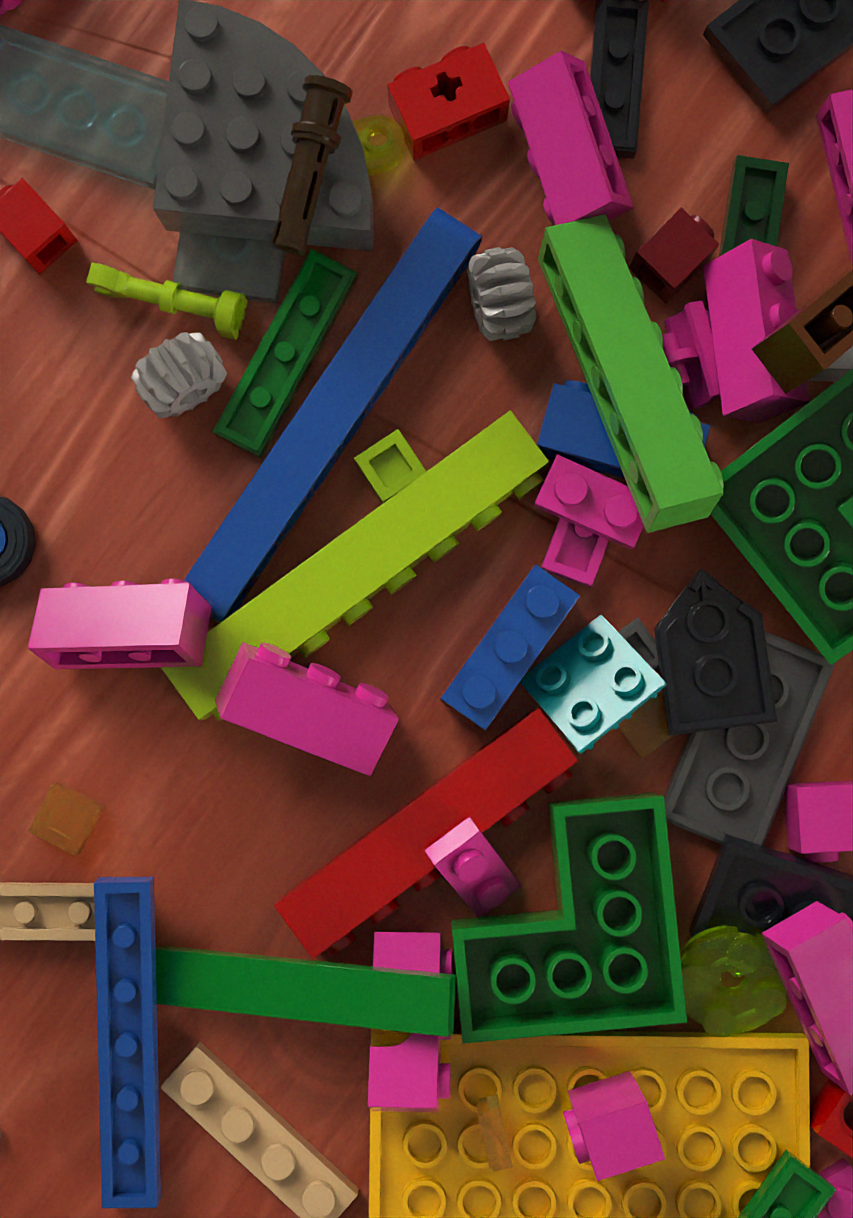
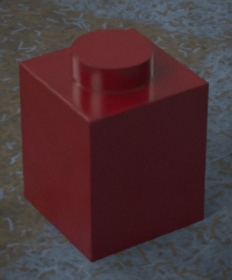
[629,207,719,304]

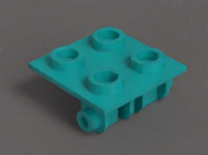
[520,615,667,754]

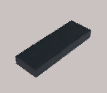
[589,0,649,159]

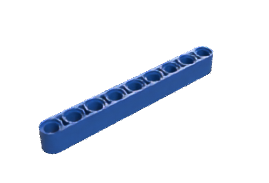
[184,207,483,624]

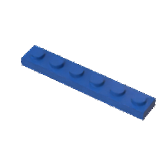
[94,877,161,1208]

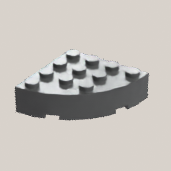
[153,0,374,252]

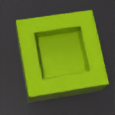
[354,429,427,503]

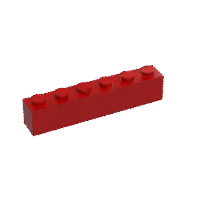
[274,708,578,960]

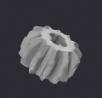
[467,247,536,341]
[131,332,227,418]

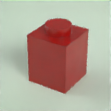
[0,177,78,275]

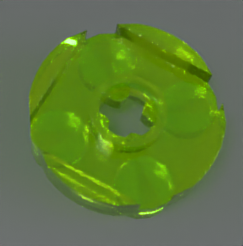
[681,925,787,1037]

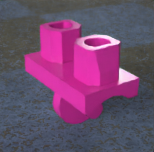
[662,301,720,410]

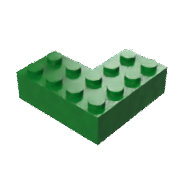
[711,369,853,665]
[451,792,687,1044]

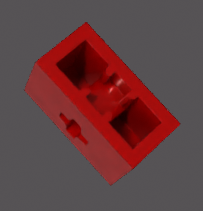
[387,43,510,161]

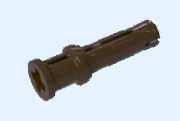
[270,75,353,255]

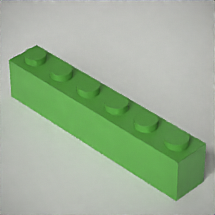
[538,214,724,533]

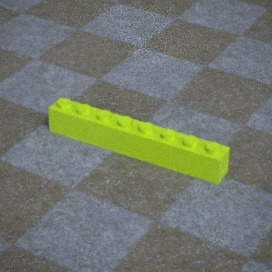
[161,410,549,722]

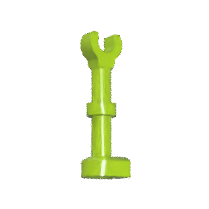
[86,263,248,340]

